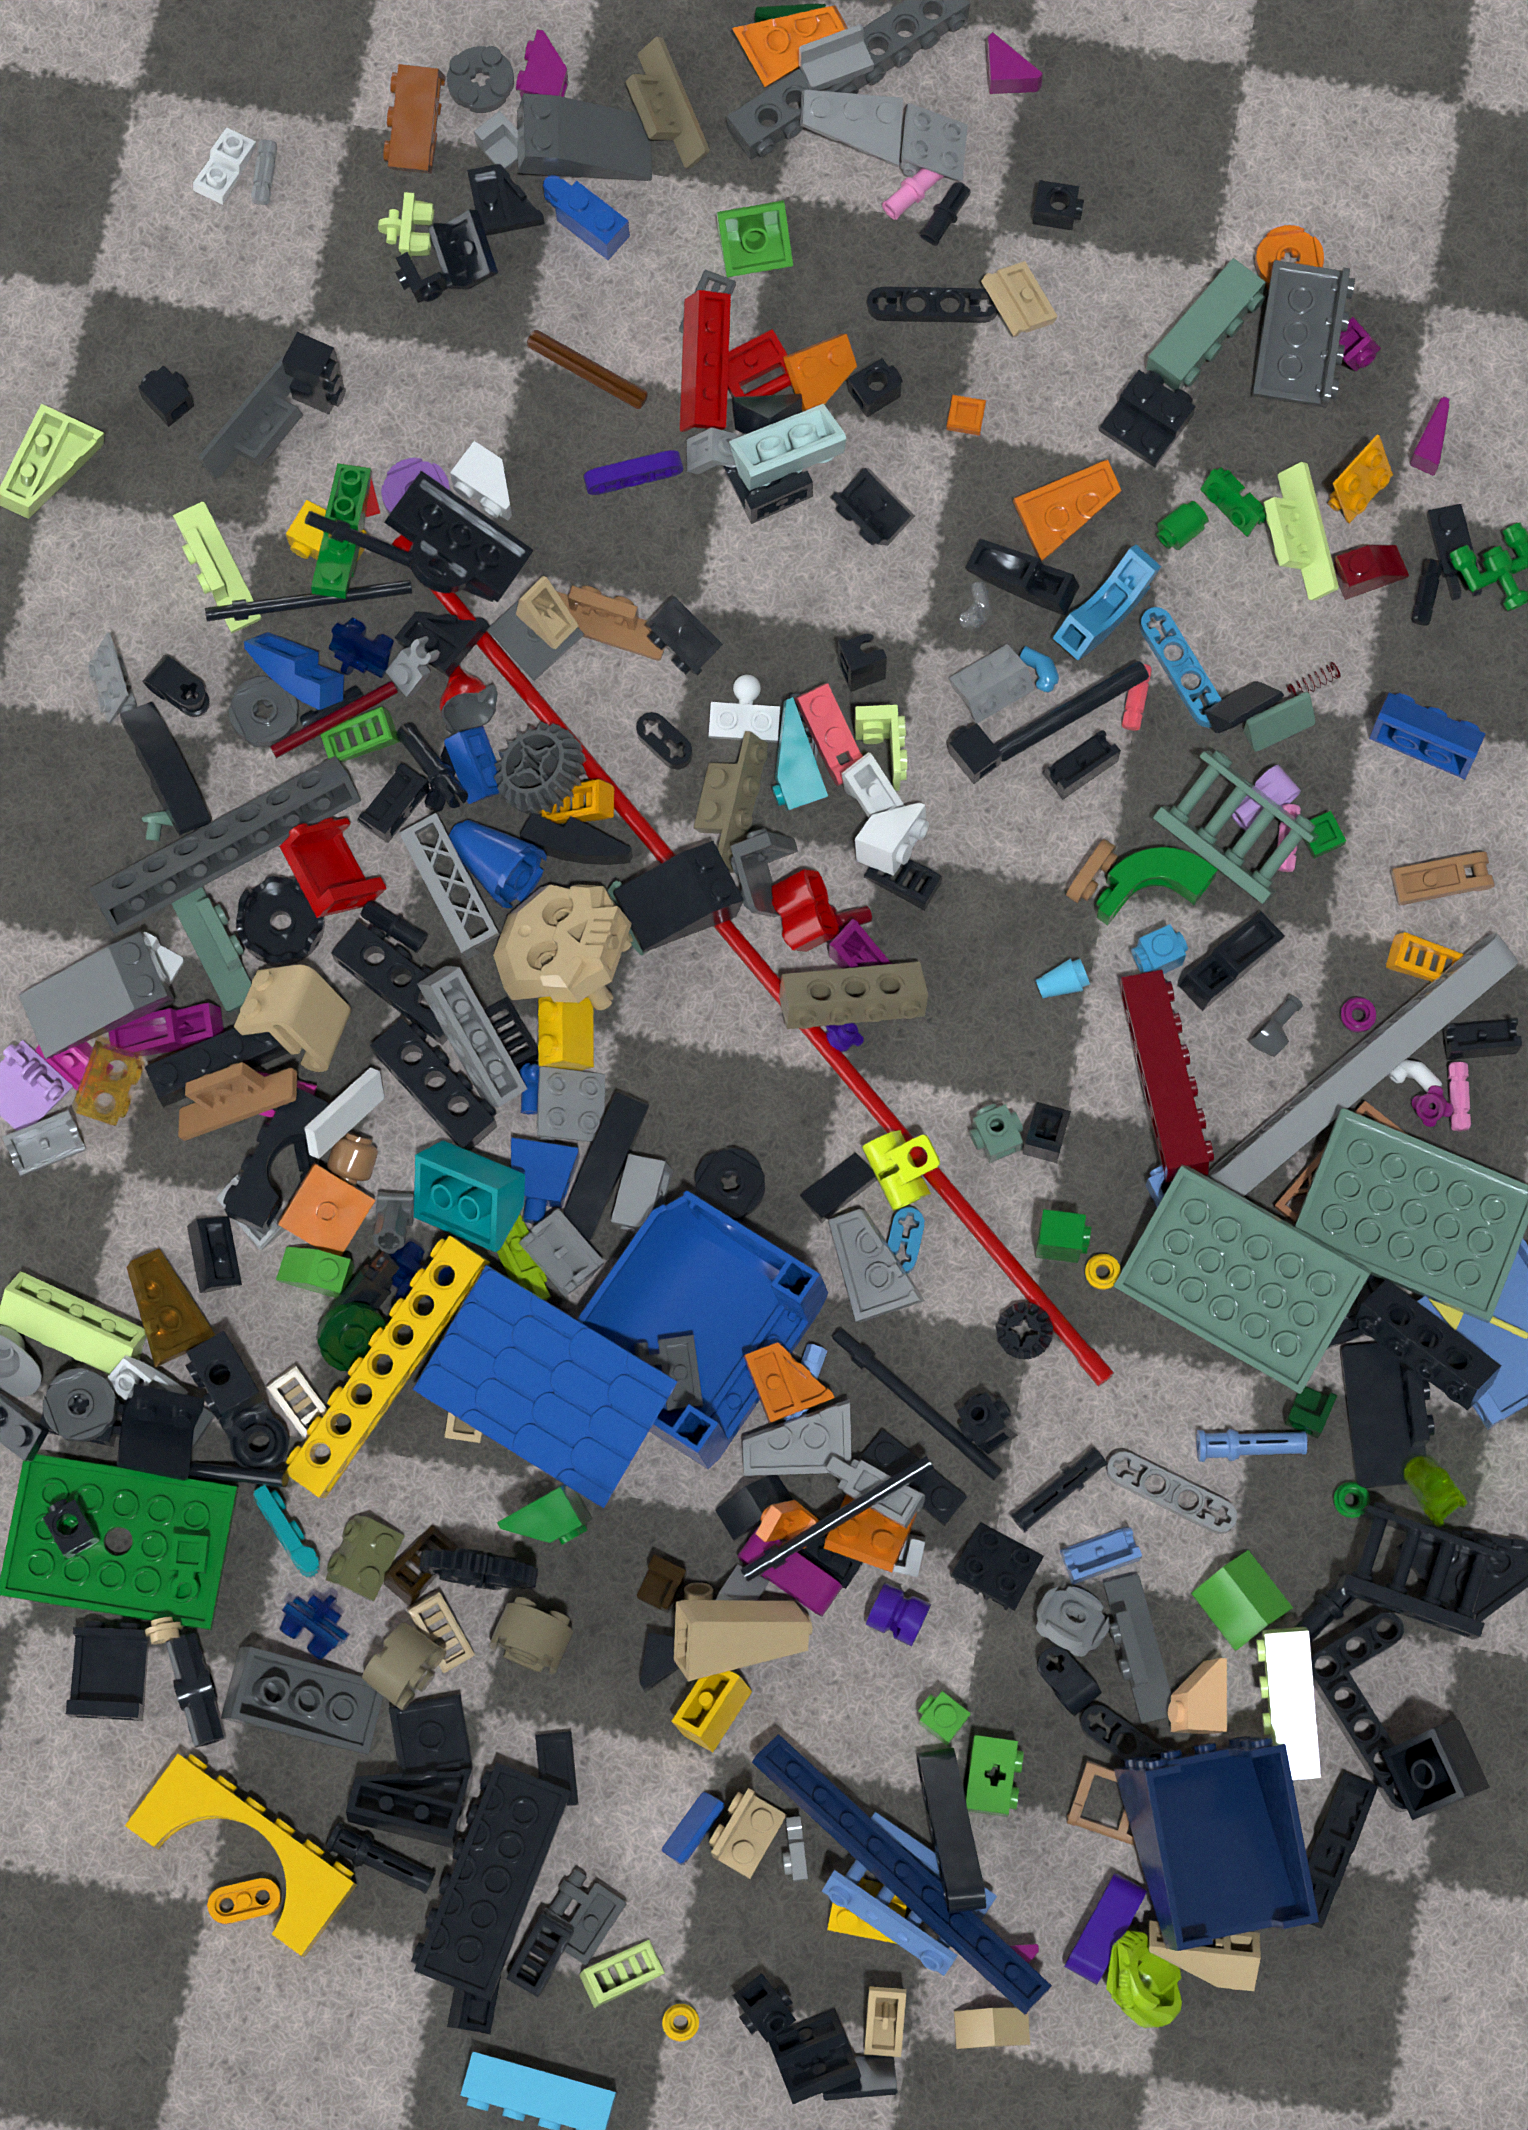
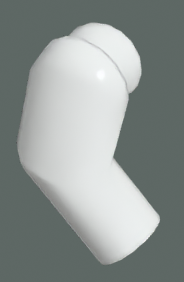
[1388,1059,1442,1092]

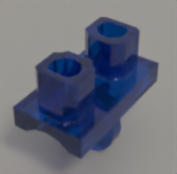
[329,618,394,679]
[390,1241,452,1303]
[279,1595,350,1660]

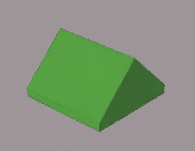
[717,200,793,278]
[1191,1550,1293,1652]

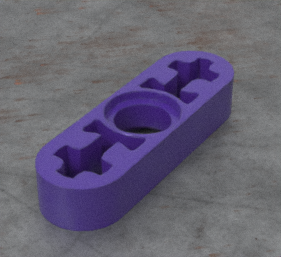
[583,450,684,495]

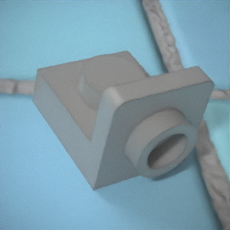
[687,428,739,474]

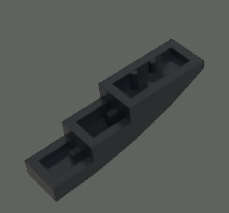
[120,702,211,835]
[563,1091,650,1240]
[1308,1772,1378,1929]

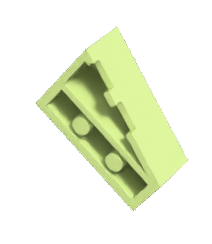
[0,404,104,519]

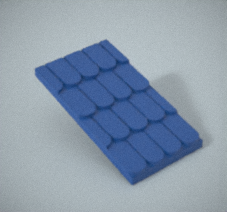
[413,1264,678,1508]

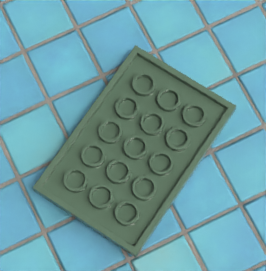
[1294,1108,1528,1323]
[1113,1164,1372,1394]

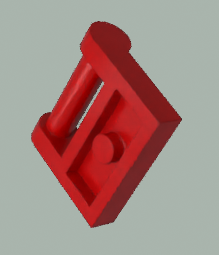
[728,329,793,398]

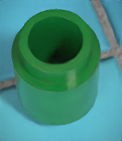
[1157,501,1209,550]

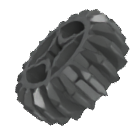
[494,722,586,815]

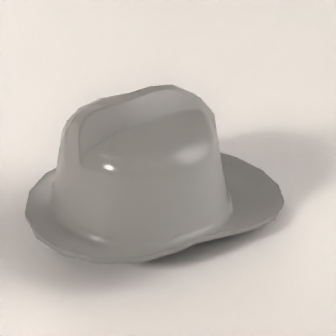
[0,1325,42,1397]

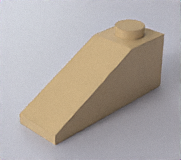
[1148,1921,1261,1991]

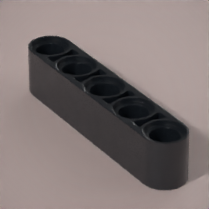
[917,1748,986,1914]

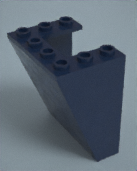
[1114,1736,1319,1951]

